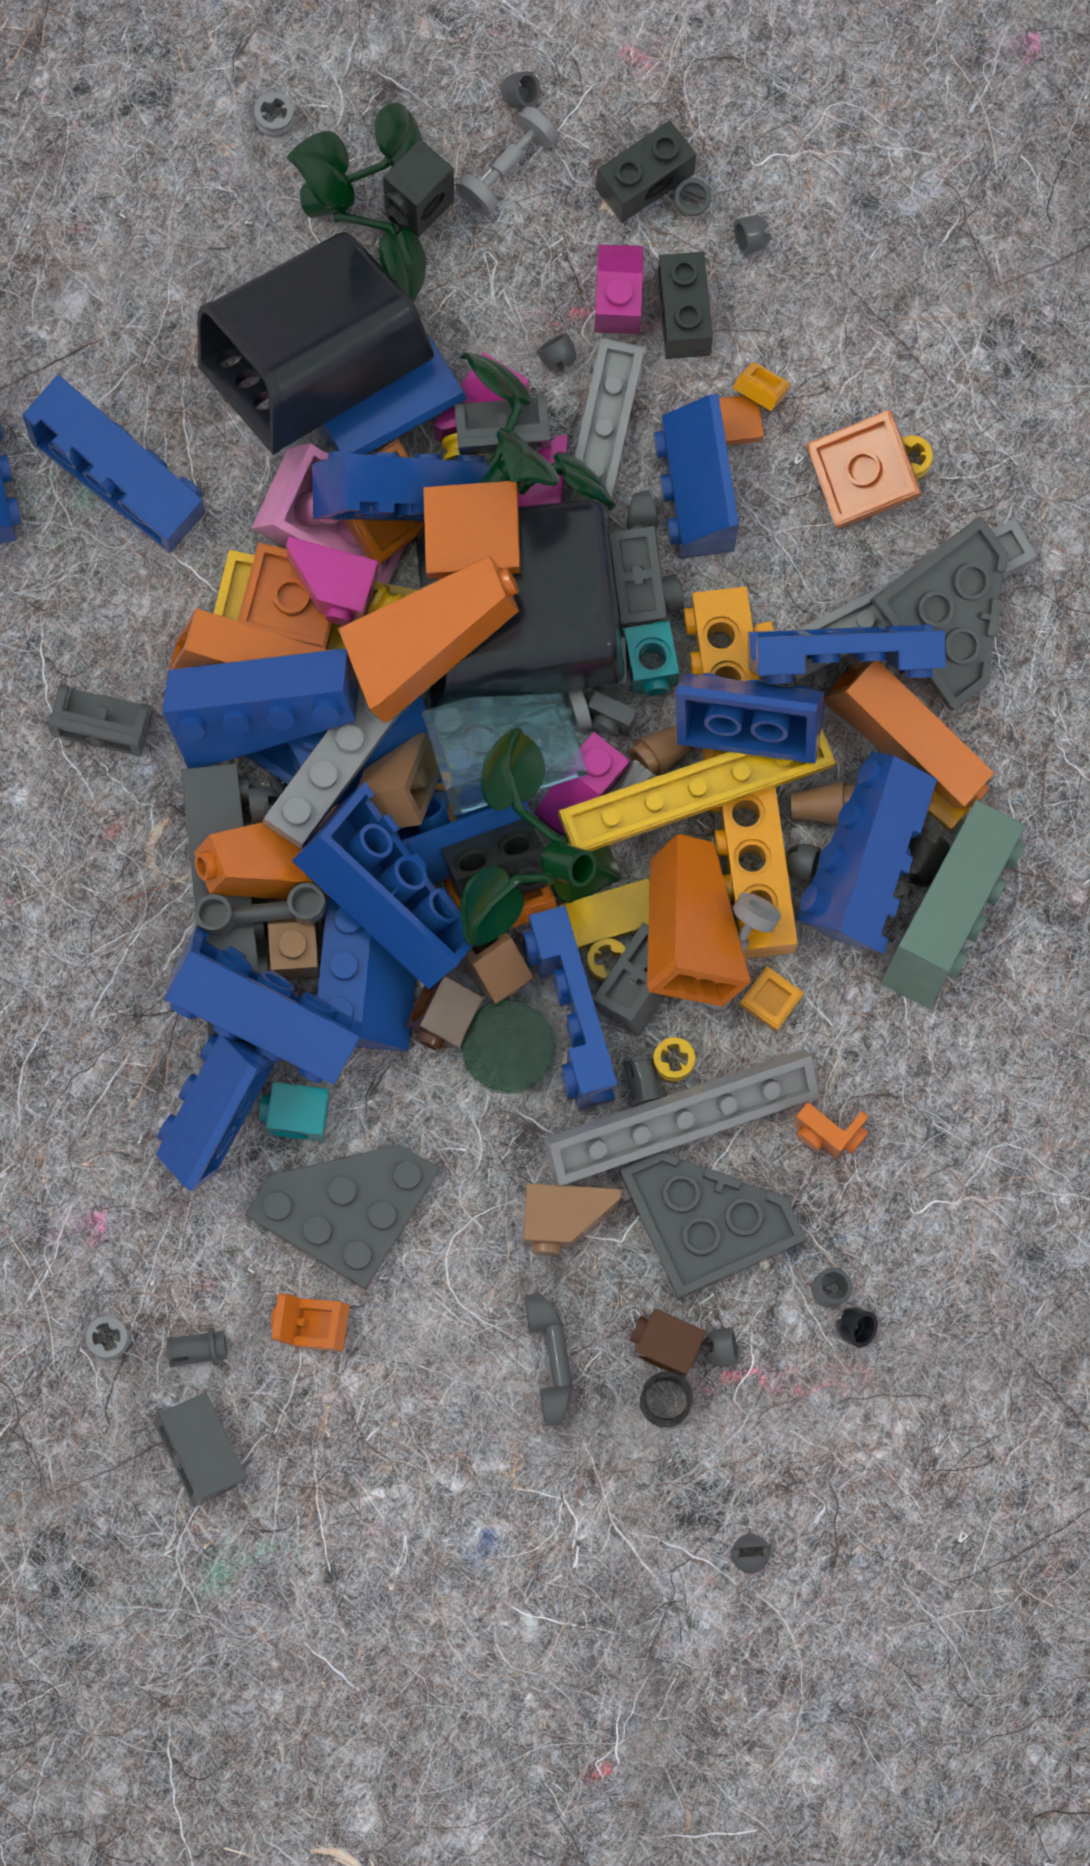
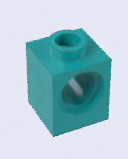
[623,620,679,696]
[259,1082,330,1143]

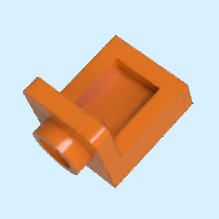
[793,1102,869,1159]
[271,1293,350,1352]

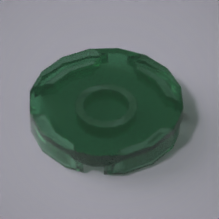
[461,1000,555,1094]

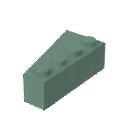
[880,800,1026,1009]

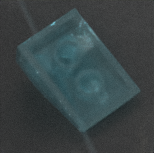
[422,694,587,816]

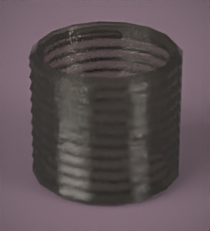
[900,827,950,888]
[640,1371,693,1428]

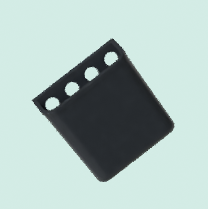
[197,232,435,455]
[416,499,625,714]

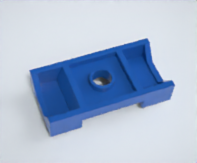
[748,624,946,684]
[522,905,618,1110]

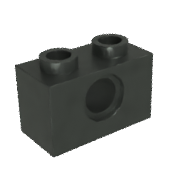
[596,120,697,223]
[383,139,454,238]

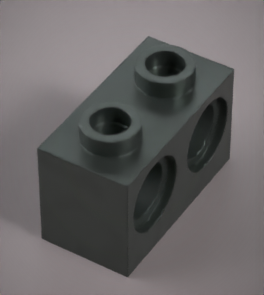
[657,251,713,359]
[441,819,549,902]

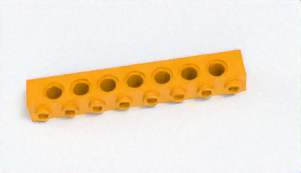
[683,586,798,959]

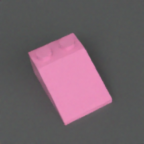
[251,443,406,584]

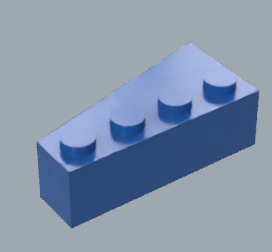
[22,374,205,553]
[312,451,490,521]
[162,648,359,769]
[795,751,937,954]
[292,781,472,989]
[164,926,362,1085]

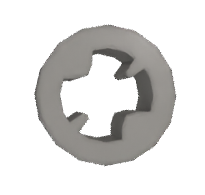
[254,91,295,138]
[85,1316,129,1361]

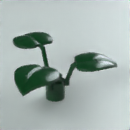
[287,103,426,302]
[460,353,616,511]
[461,728,622,946]

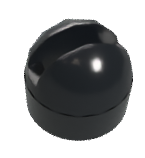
[836,1307,878,1348]

